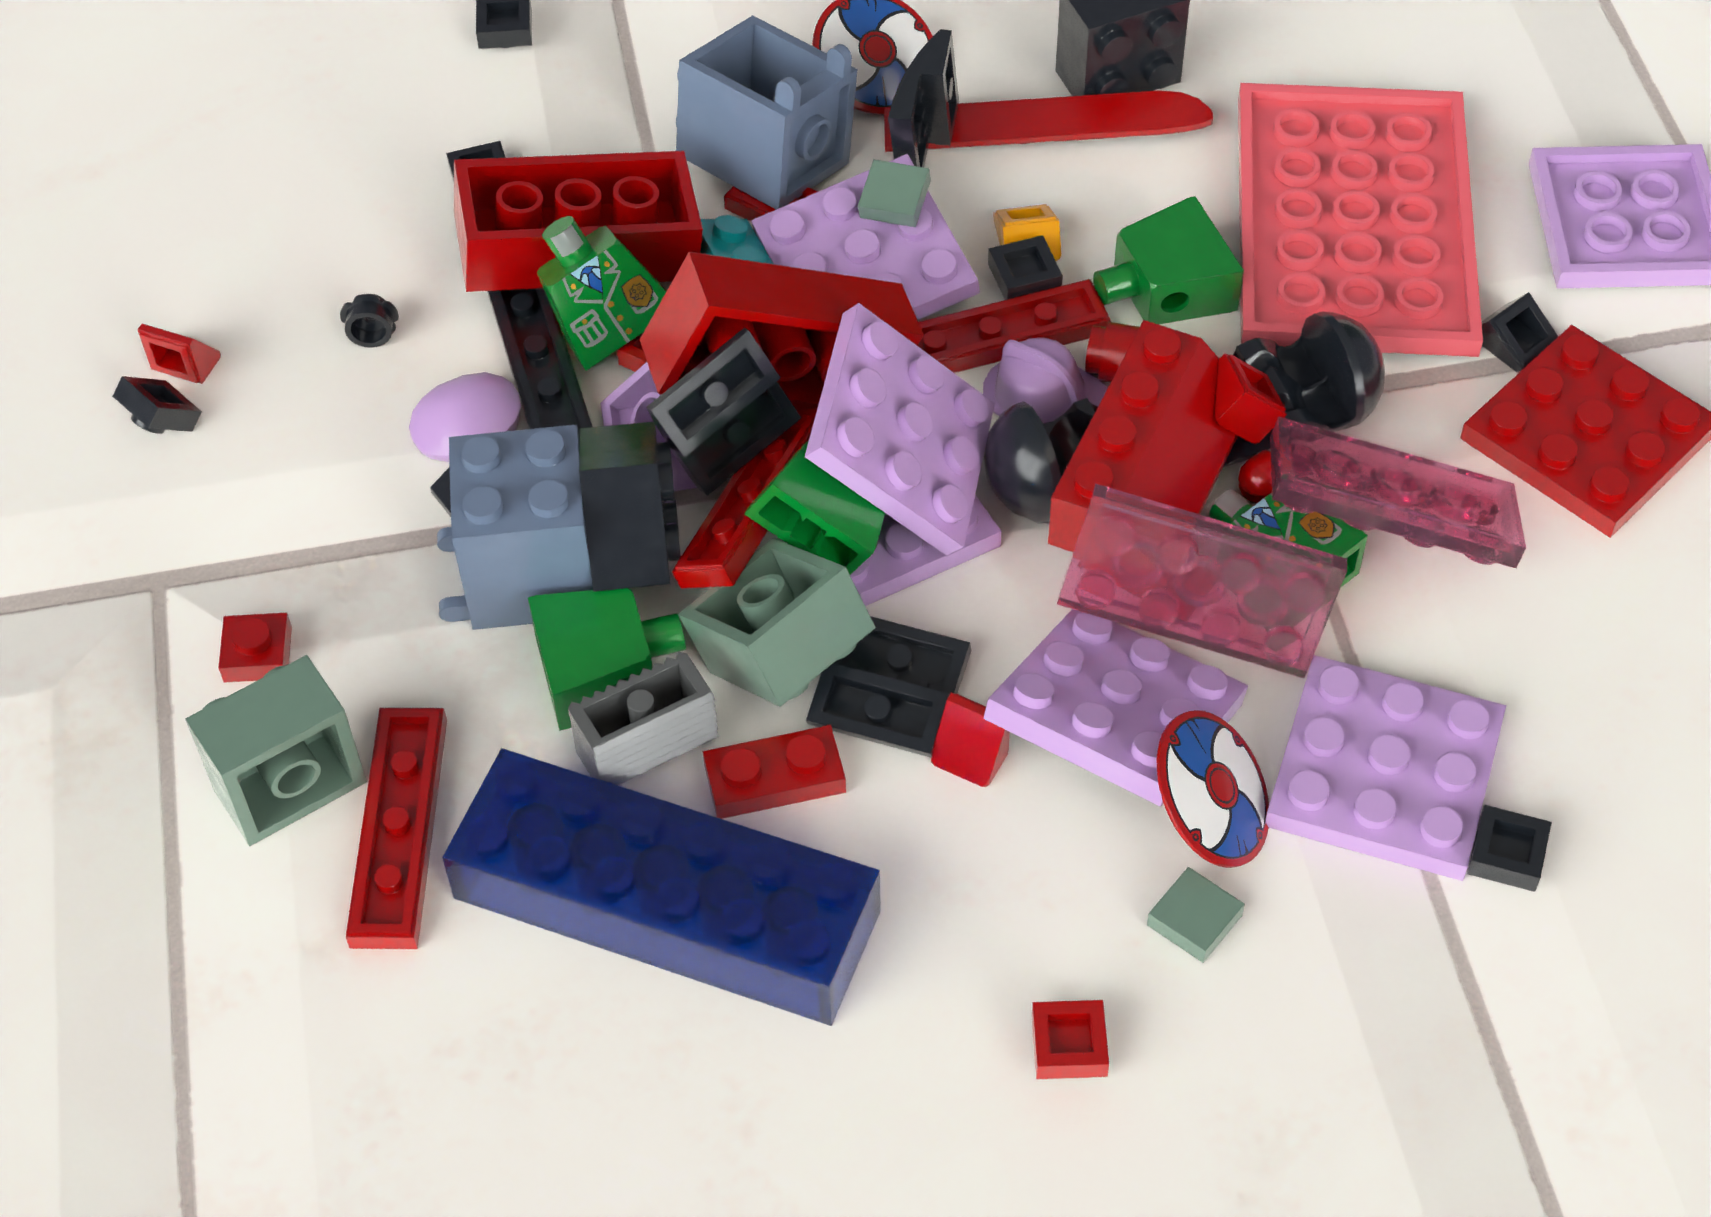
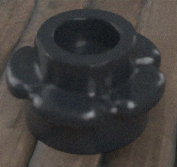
[340,294,399,348]

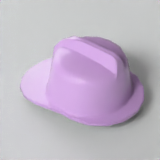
[983,338,1108,423]

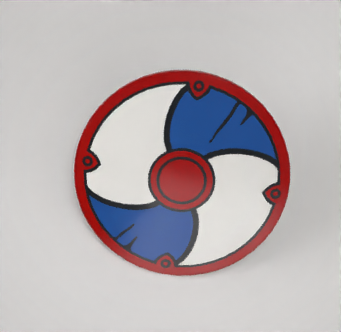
[812,0,933,115]
[1157,710,1269,868]

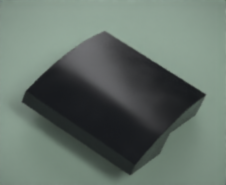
[888,29,959,167]
[646,328,802,496]
[806,616,972,758]

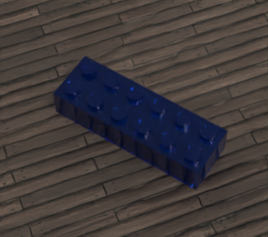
[442,748,881,1026]

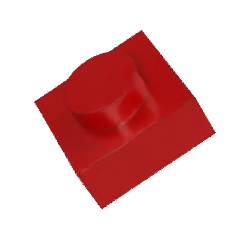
[218,612,292,683]
[1031,1000,1109,1079]

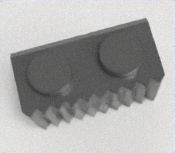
[568,652,719,793]

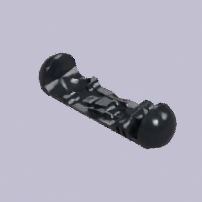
[984,311,1385,523]

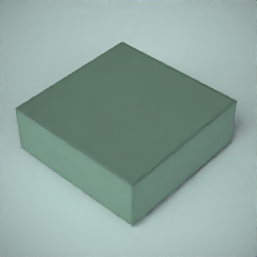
[858,159,931,227]
[1147,867,1245,963]

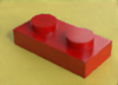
[702,725,846,820]

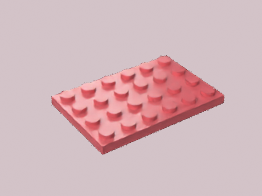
[1238,83,1483,357]

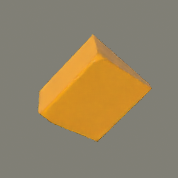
[993,204,1061,261]

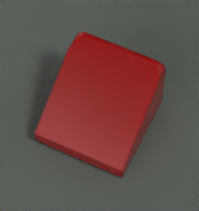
[137,323,221,384]
[1215,353,1287,443]
[931,692,1010,787]

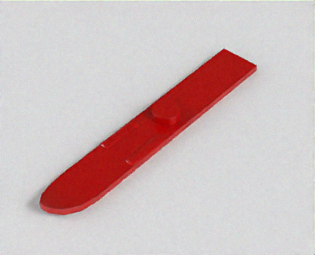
[884,91,1213,152]

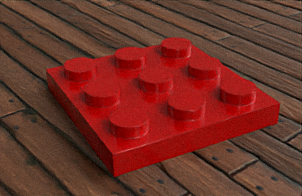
[1460,324,1711,538]

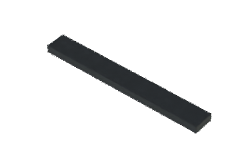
[446,141,593,441]

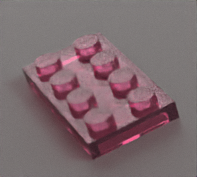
[1270,416,1526,568]
[1057,483,1347,678]

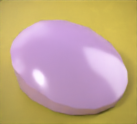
[409,372,521,462]

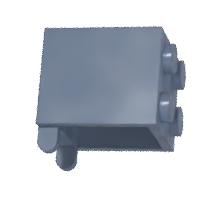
[676,15,858,210]
[437,425,593,630]

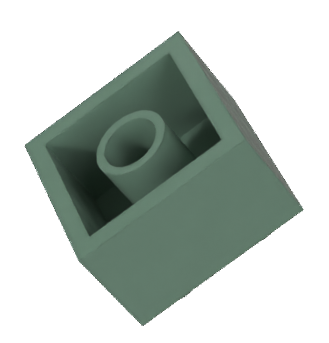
[678,538,876,707]
[185,655,367,847]

